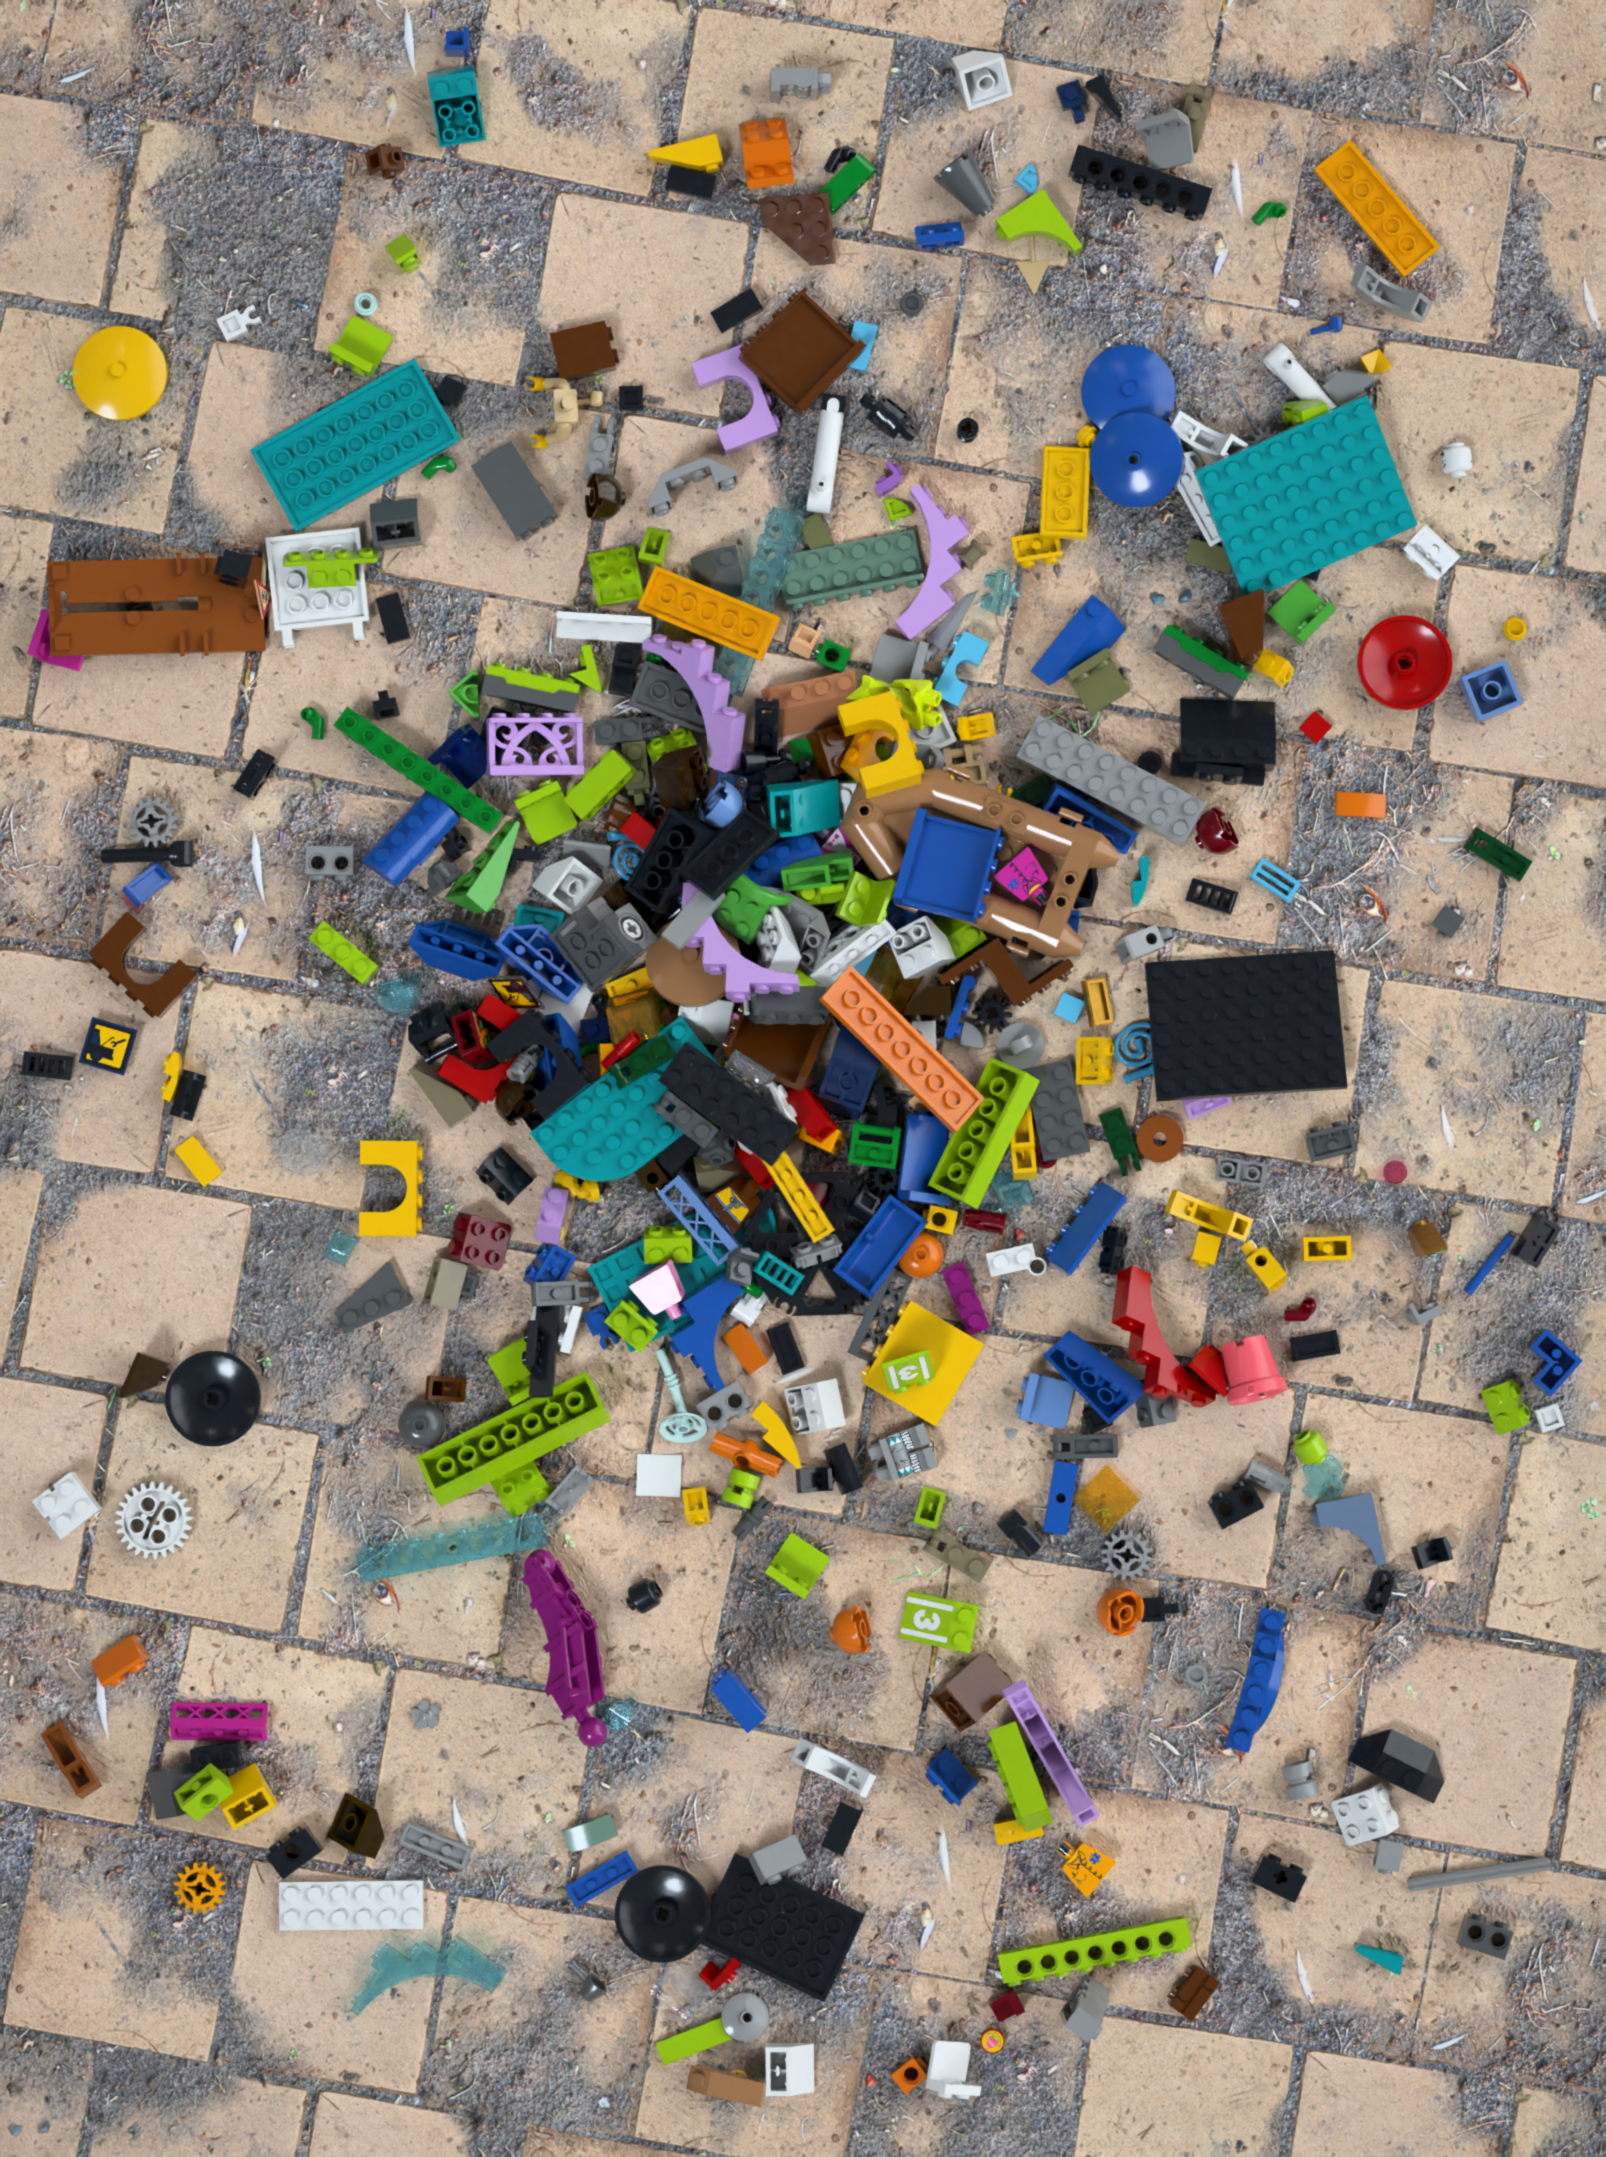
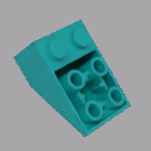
[427,64,486,147]
[767,779,840,837]

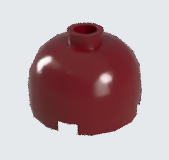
[1195,806,1239,855]

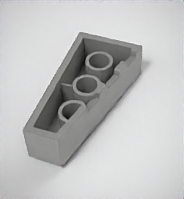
[1060,1974,1110,2043]

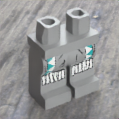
[770,66,831,103]
[867,1423,938,1481]

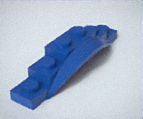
[1225,1607,1285,1753]

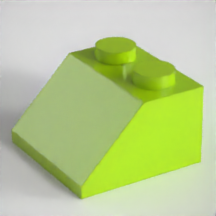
[932,915,987,967]

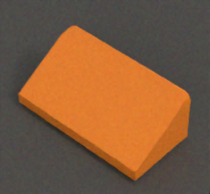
[722,1323,769,1375]

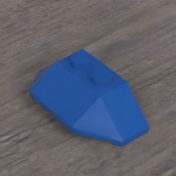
[409,920,505,981]
[494,924,583,1005]
[534,1013,583,1091]

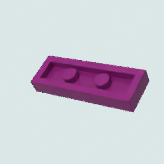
[941,1262,990,1336]

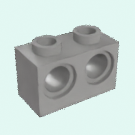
[305,846,356,881]
[696,1381,751,1431]

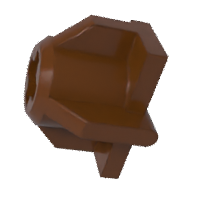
[603,793,637,830]

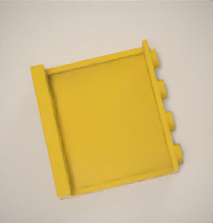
[860,1301,985,1427]

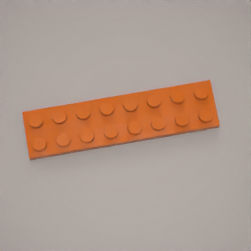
[818,965,985,1133]

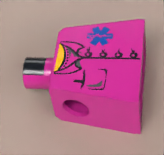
[993,847,1050,906]

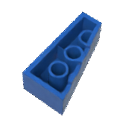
[1043,1330,1144,1425]

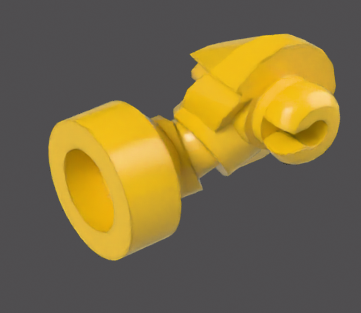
[554,1170,600,1203]

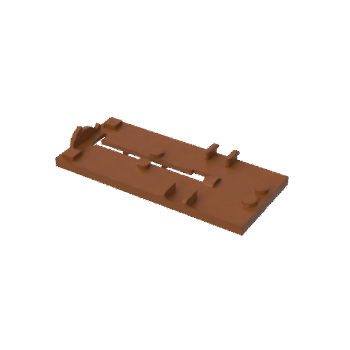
[47,552,265,657]

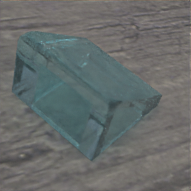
[324,1231,357,1266]

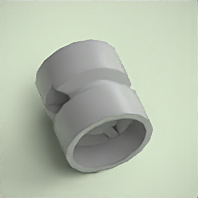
[1281,1760,1319,1801]

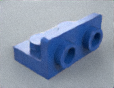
[915,222,965,251]
[523,1242,577,1285]

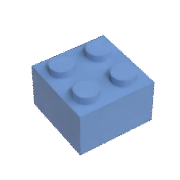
[1458,660,1523,724]

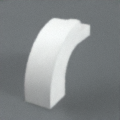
[1169,411,1250,461]
[791,1738,876,1798]

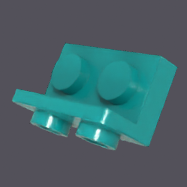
[513,904,565,933]

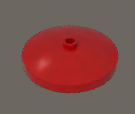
[1357,615,1452,711]

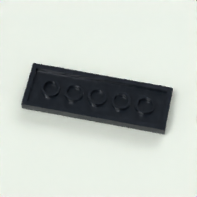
[658,1042,801,1166]

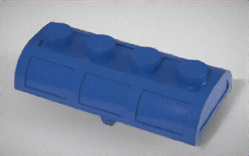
[361,792,459,887]
[743,832,823,888]
[833,1195,928,1299]

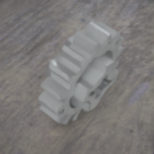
[127,796,179,848]
[1101,1529,1153,1581]

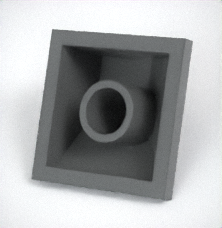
[690,545,746,598]

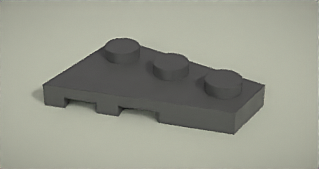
[334,1261,410,1334]

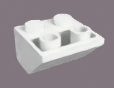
[756,905,801,974]
[889,916,956,979]
[784,1378,846,1436]
[765,2043,814,2096]

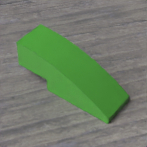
[781,850,854,892]

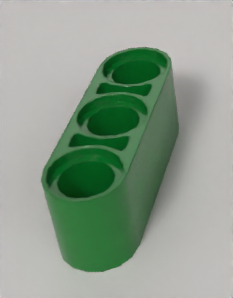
[818,153,877,216]

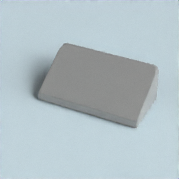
[563,839,612,866]

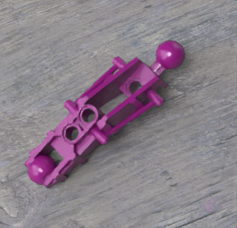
[522,1549,608,1747]

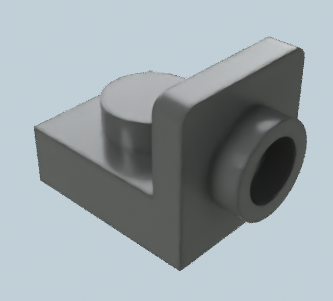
[725,1247,760,1287]

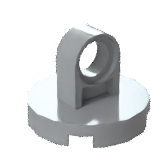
[996,1022,1044,1070]

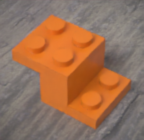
[738,117,794,189]

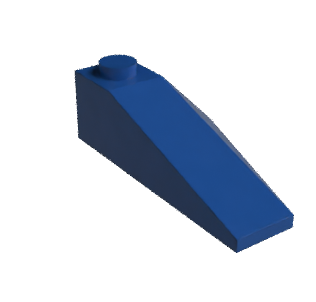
[1030,594,1126,686]
[1040,781,1138,854]

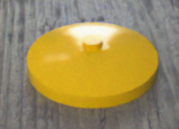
[72,326,168,421]

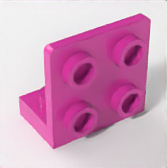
[27,609,85,671]

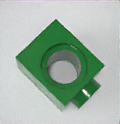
[814,639,852,673]

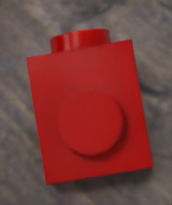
[698,1957,741,1991]

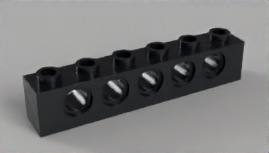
[1068,144,1213,221]

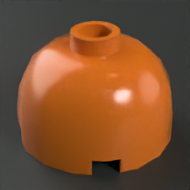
[898,1232,944,1279]
[1096,1587,1144,1637]
[829,1605,871,1654]

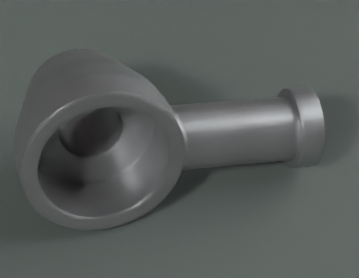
[567,1959,607,2002]

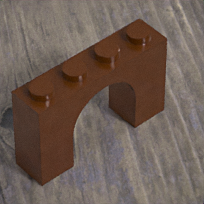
[88,911,199,1019]

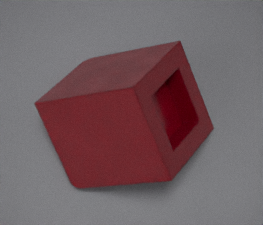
[988,1988,1025,2022]

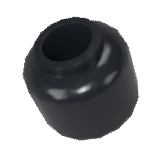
[626,1578,663,1614]

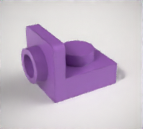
[874,460,904,499]

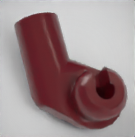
[1284,1297,1316,1321]

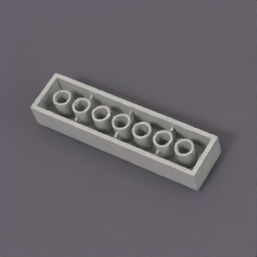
[1015,714,1206,847]

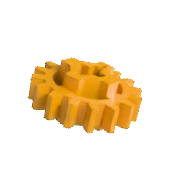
[174,1861,227,1914]

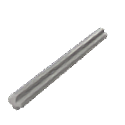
[1407,1857,1550,1892]

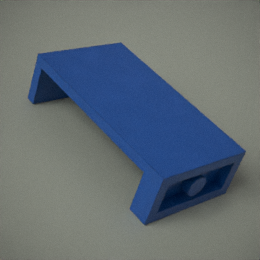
[896,1110,950,1206]

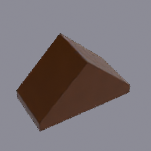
[425,1376,466,1402]

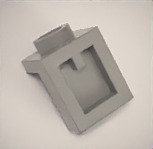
[1405,1302,1445,1326]

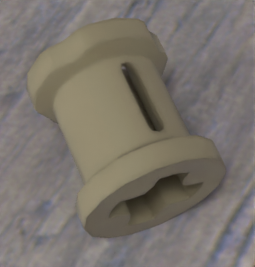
[957,539,987,571]

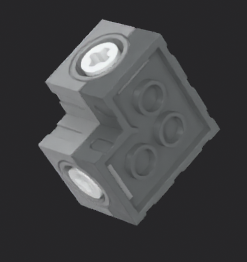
[548,896,658,993]

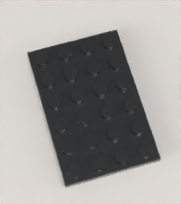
[701,1852,865,2002]

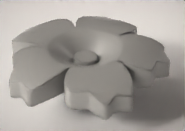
[410,1700,440,1729]

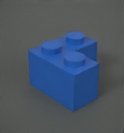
[1527,1329,1583,1397]

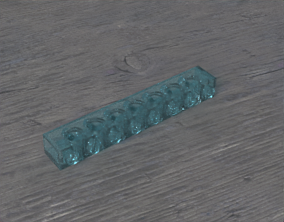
[712,507,805,697]
[356,1513,550,1583]

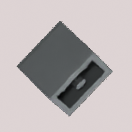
[370,498,423,551]

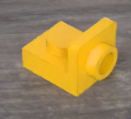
[682,1487,711,1526]

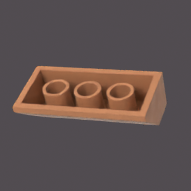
[761,670,858,738]

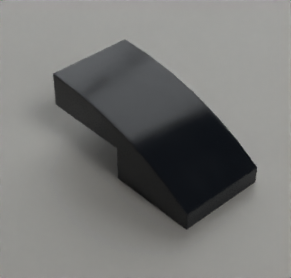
[608,643,640,697]

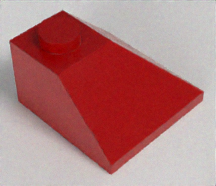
[1185,1344,1227,1398]

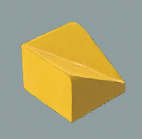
[1359,349,1392,375]

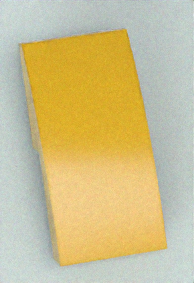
[160,1051,182,1103]

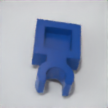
[583,1305,618,1350]

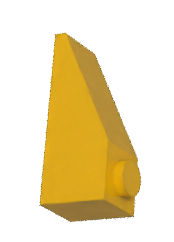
[648,134,724,173]

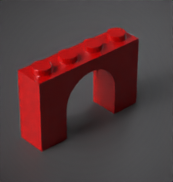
[436,992,522,1104]
[735,1085,838,1190]

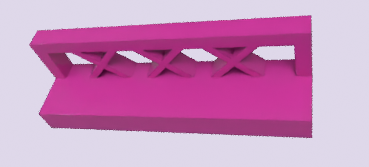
[170,1702,268,1741]

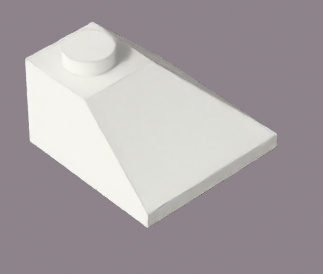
[952,50,1013,111]
[532,856,603,915]
[678,998,735,1048]

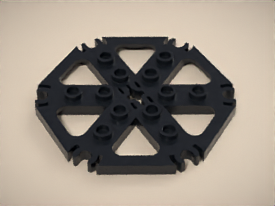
[742,1171,880,1316]

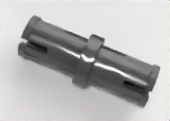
[731,1495,774,1541]

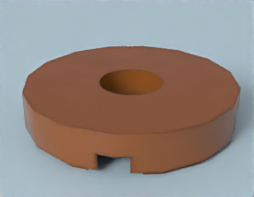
[1136,1115,1183,1163]

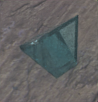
[990,1172,1036,1213]

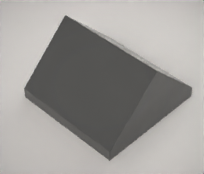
[146,1762,196,1820]

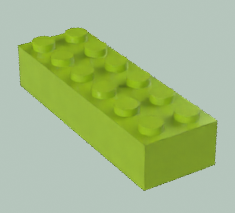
[928,1057,1040,1209]

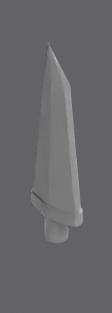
[926,591,977,659]

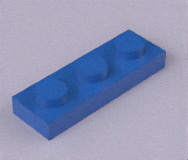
[565,1850,639,1908]

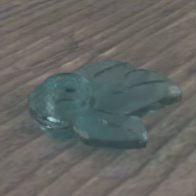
[1302,1454,1345,1500]

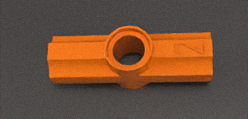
[709,1432,784,1478]

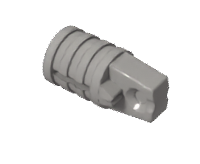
[506,1044,544,1084]
[1243,1459,1289,1493]

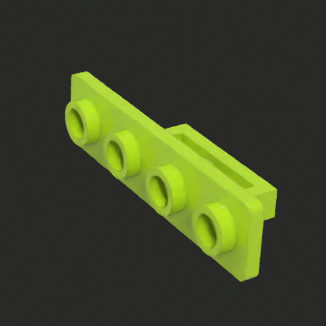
[283,548,379,588]

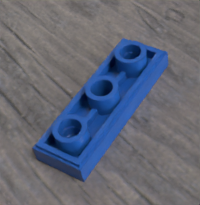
[1043,1461,1078,1536]

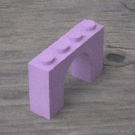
[691,343,781,455]

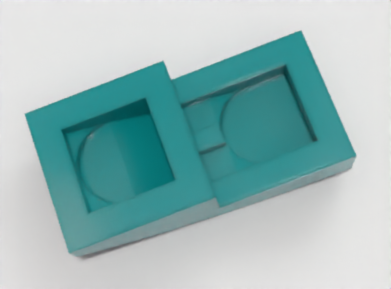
[1130,857,1149,907]

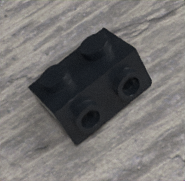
[476,1146,534,1205]

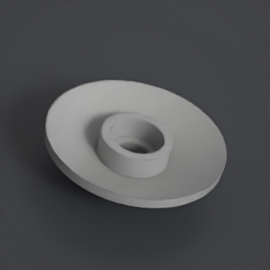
[721,1993,769,2041]

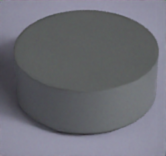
[900,292,924,317]

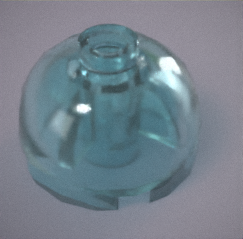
[374,977,422,1018]

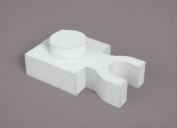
[216,305,262,342]

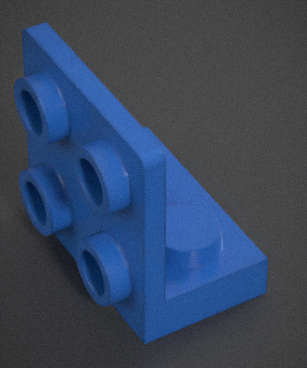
[925,1748,979,1806]

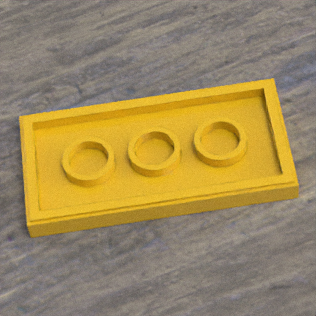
[1039,446,1091,540]

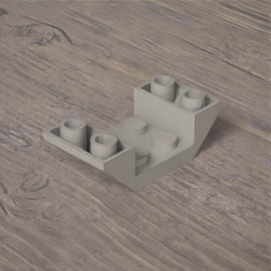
[647,457,739,517]
[759,886,831,973]

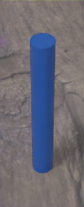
[1464,1234,1514,1296]

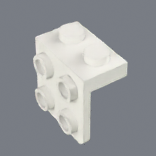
[1331,1782,1400,1846]
[925,2040,981,2099]

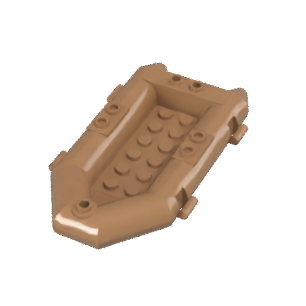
[840,763,1120,958]

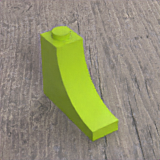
[994,188,1082,257]

